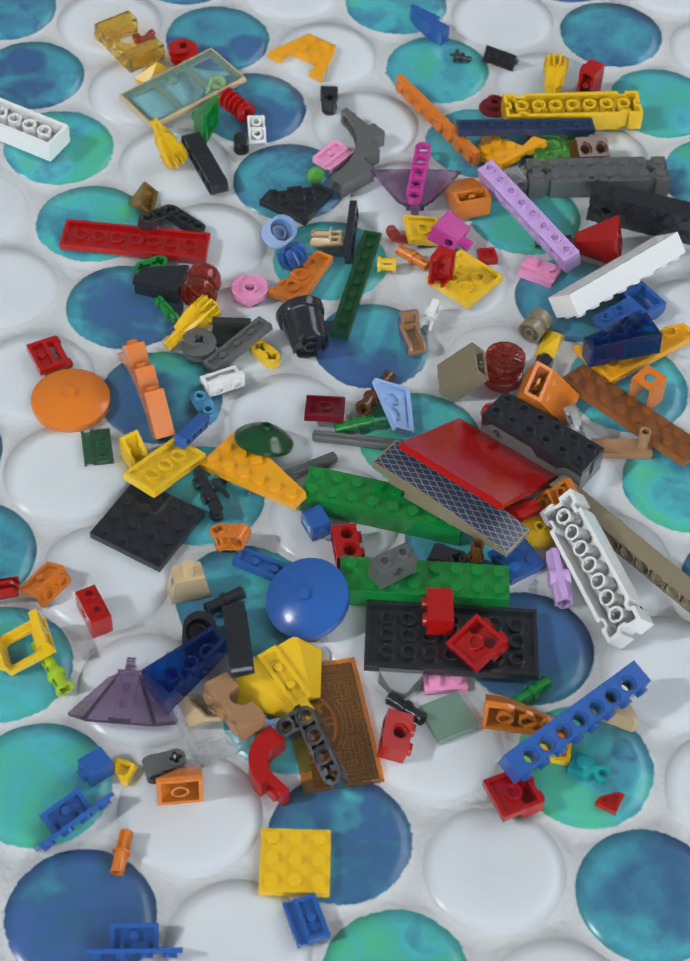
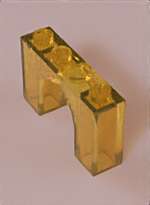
[94,10,165,73]

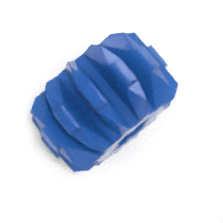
[276,242,309,270]

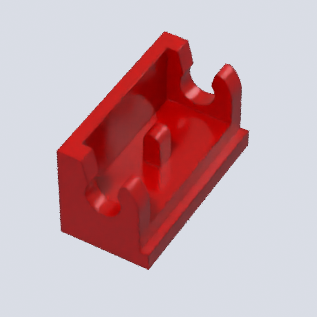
[428,245,456,288]

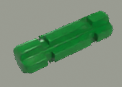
[154,295,181,324]

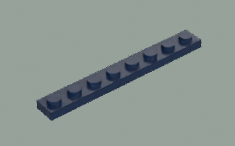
[455,118,595,137]

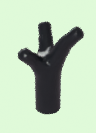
[211,478,230,498]

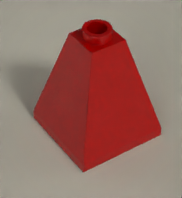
[572,215,623,264]

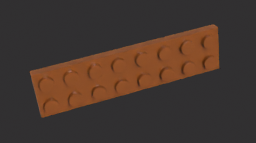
[562,364,690,467]

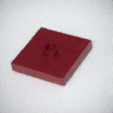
[304,395,345,423]

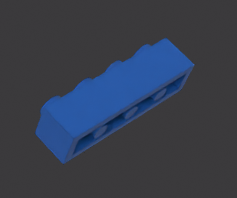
[174,412,210,449]

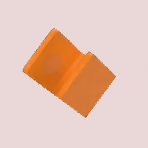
[628,364,668,409]

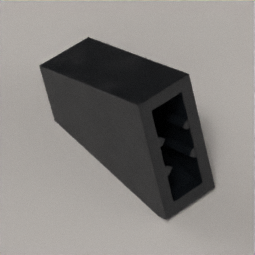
[133,265,190,304]

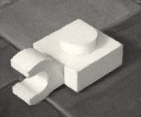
[419,298,440,331]

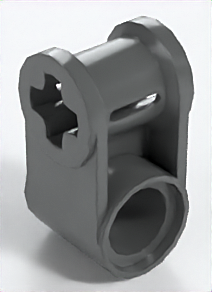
[142,748,187,784]

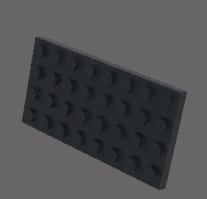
[363,600,539,681]

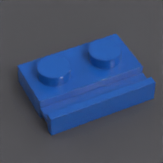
[282,893,330,949]

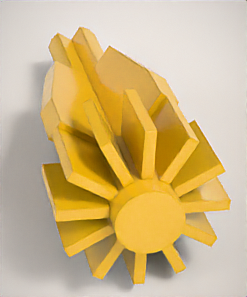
[543,51,569,93]
[150,118,189,170]
[162,294,222,351]

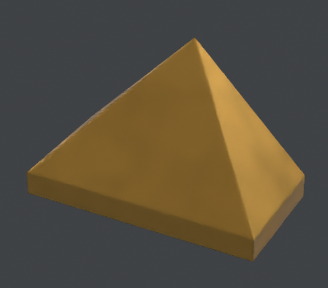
[128,181,158,213]

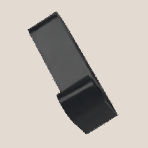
[276,706,349,789]

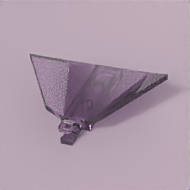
[372,169,460,216]
[68,657,179,727]

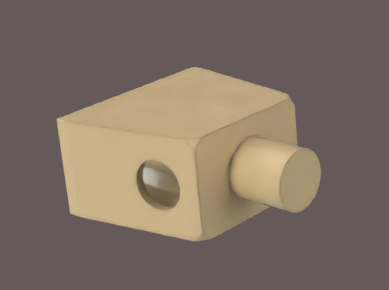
[167,559,211,604]

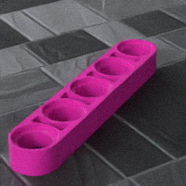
[406,142,431,205]

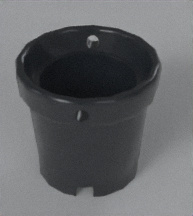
[275,295,330,358]

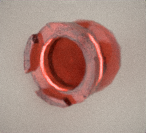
[180,262,221,306]

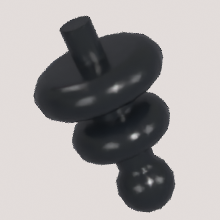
[450,49,472,63]

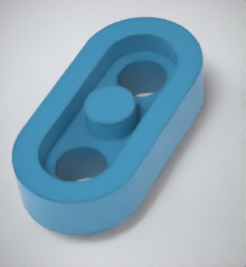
[190,390,218,423]

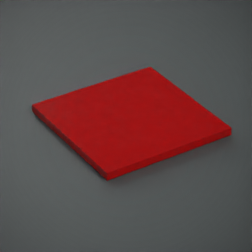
[399,418,557,510]

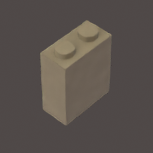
[437,342,489,402]

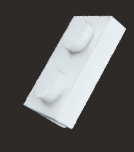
[200,365,245,397]

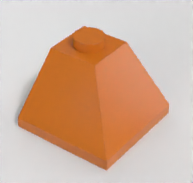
[156,766,204,806]

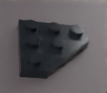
[260,183,334,226]

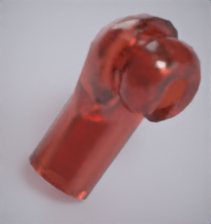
[386,225,408,244]

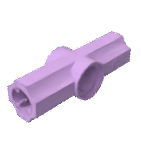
[545,548,573,609]

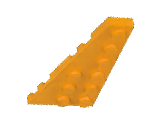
[200,428,307,510]

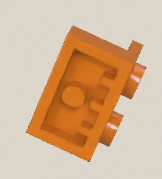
[19,561,71,608]

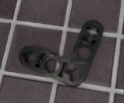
[137,204,206,232]

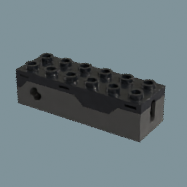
[480,391,604,488]

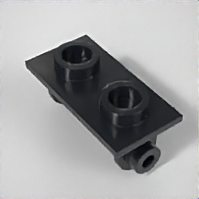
[483,45,519,72]

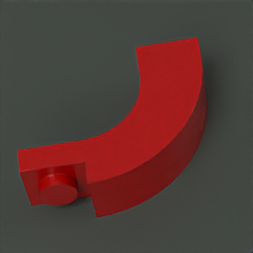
[248,725,289,806]

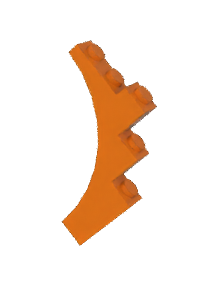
[117,338,175,439]

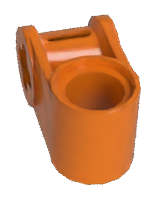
[209,523,252,551]

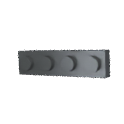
[203,316,273,372]

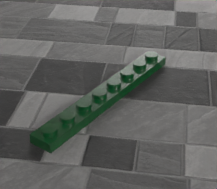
[330,230,382,341]

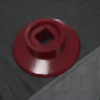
[479,95,502,118]

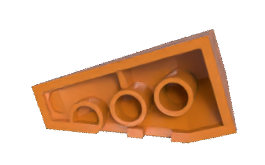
[481,694,564,738]

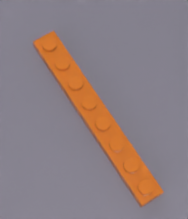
[395,74,481,167]

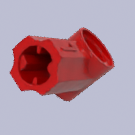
[503,497,541,523]

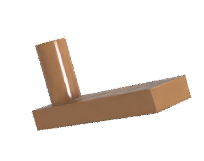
[591,427,653,459]

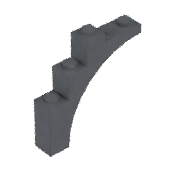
[330,107,385,198]

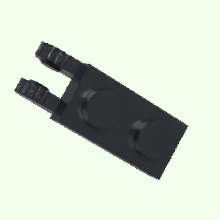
[191,468,223,522]

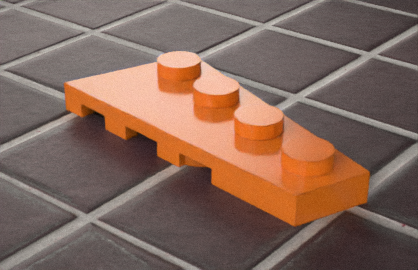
[267,250,334,302]

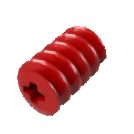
[219,87,255,123]

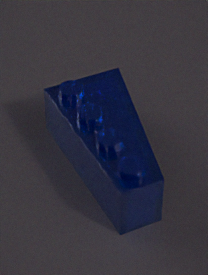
[582,312,662,367]
[140,625,227,715]

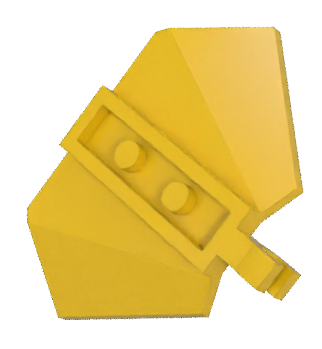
[233,637,322,722]

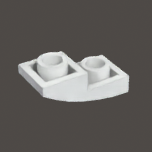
[247,115,266,144]

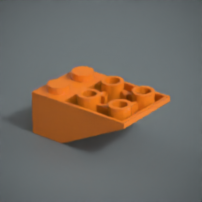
[439,177,492,219]
[516,361,580,426]

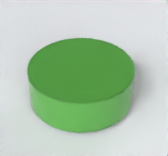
[307,166,324,184]

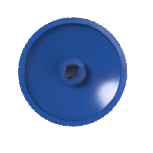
[266,558,350,641]

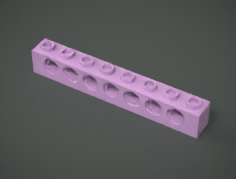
[477,160,581,273]

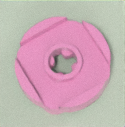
[231,274,268,308]

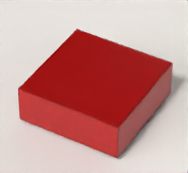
[476,247,498,265]

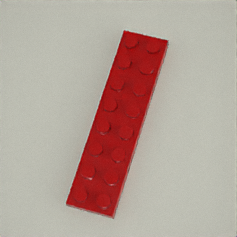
[59,219,211,264]

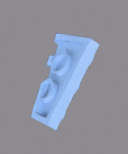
[372,378,414,437]

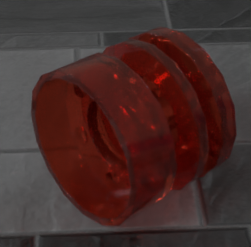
[484,341,526,393]

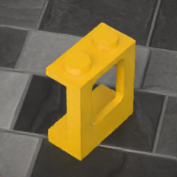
[0,609,57,676]

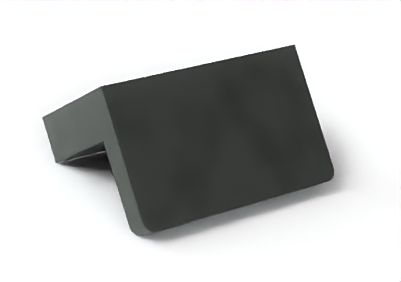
[213,317,251,347]

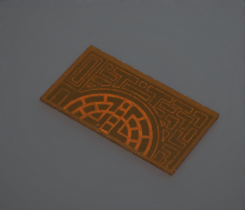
[289,657,384,794]

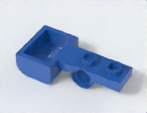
[591,281,667,333]

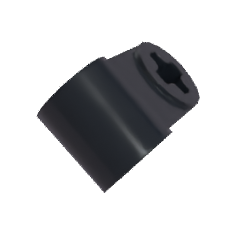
[320,86,338,116]
[426,543,467,563]

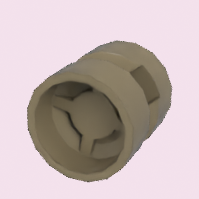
[518,308,553,343]

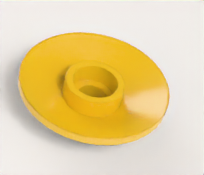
[522,515,555,549]

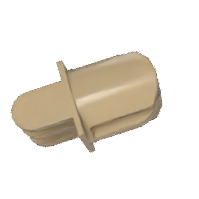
[310,226,345,248]

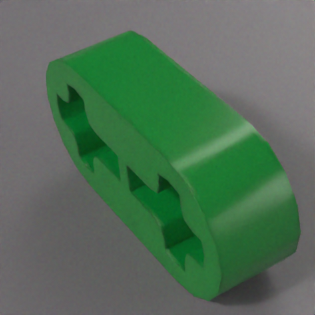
[135,255,168,274]

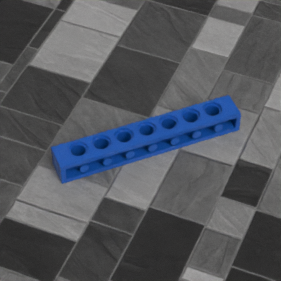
[498,661,651,784]

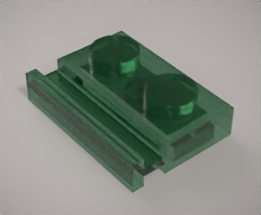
[81,428,114,467]

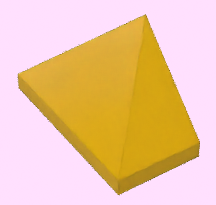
[134,60,168,83]
[535,330,565,359]
[119,429,148,468]

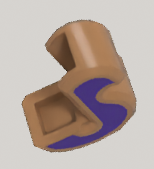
[397,309,427,356]

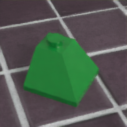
[192,95,220,144]

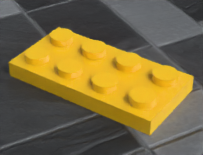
[123,437,207,498]

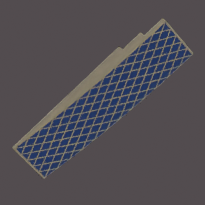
[372,439,530,557]

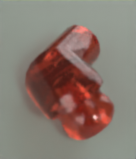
[132,29,156,45]

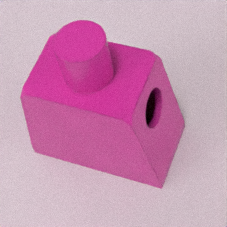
[427,210,474,251]

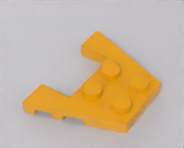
[268,33,336,83]
[477,136,547,170]

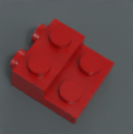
[446,614,509,673]
[482,772,545,822]

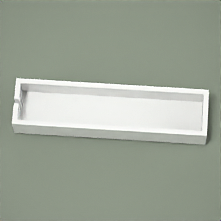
[548,232,686,319]

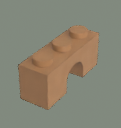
[203,672,266,741]

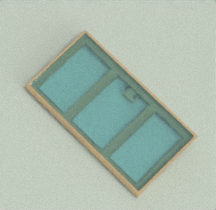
[119,48,247,130]

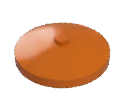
[31,369,111,433]

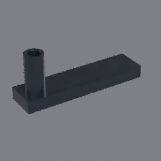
[323,200,359,264]

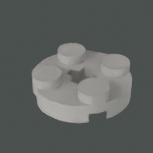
[564,404,586,437]

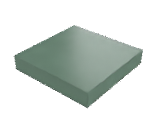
[418,691,478,745]

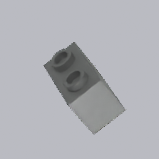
[368,542,417,590]

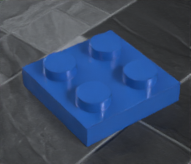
[488,539,546,585]

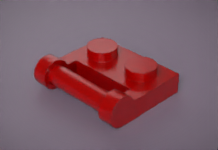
[26,336,73,376]

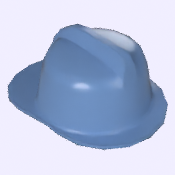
[261,214,297,249]

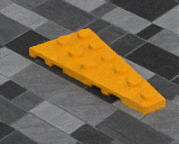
[573,323,690,384]

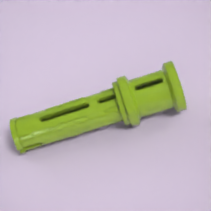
[30,641,74,697]

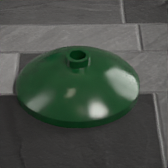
[234,422,294,457]

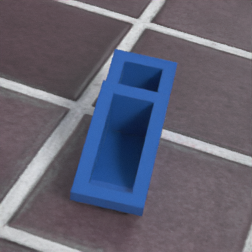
[410,4,449,46]

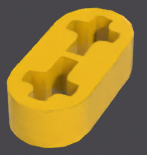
[250,339,281,369]

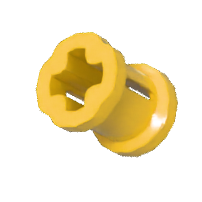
[377,256,396,273]

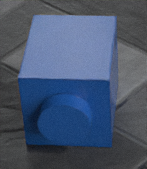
[301,504,331,541]
[77,746,114,788]

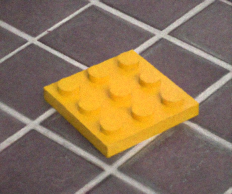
[425,249,503,310]
[259,828,331,898]

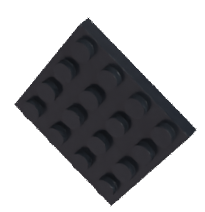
[90,484,205,572]

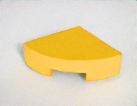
[114,757,137,787]

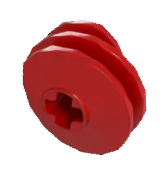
[168,38,199,66]

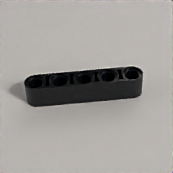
[181,131,229,196]
[222,601,255,679]

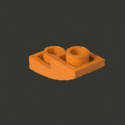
[536,477,578,511]

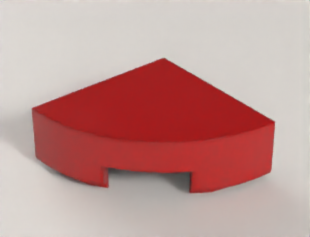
[594,792,625,815]

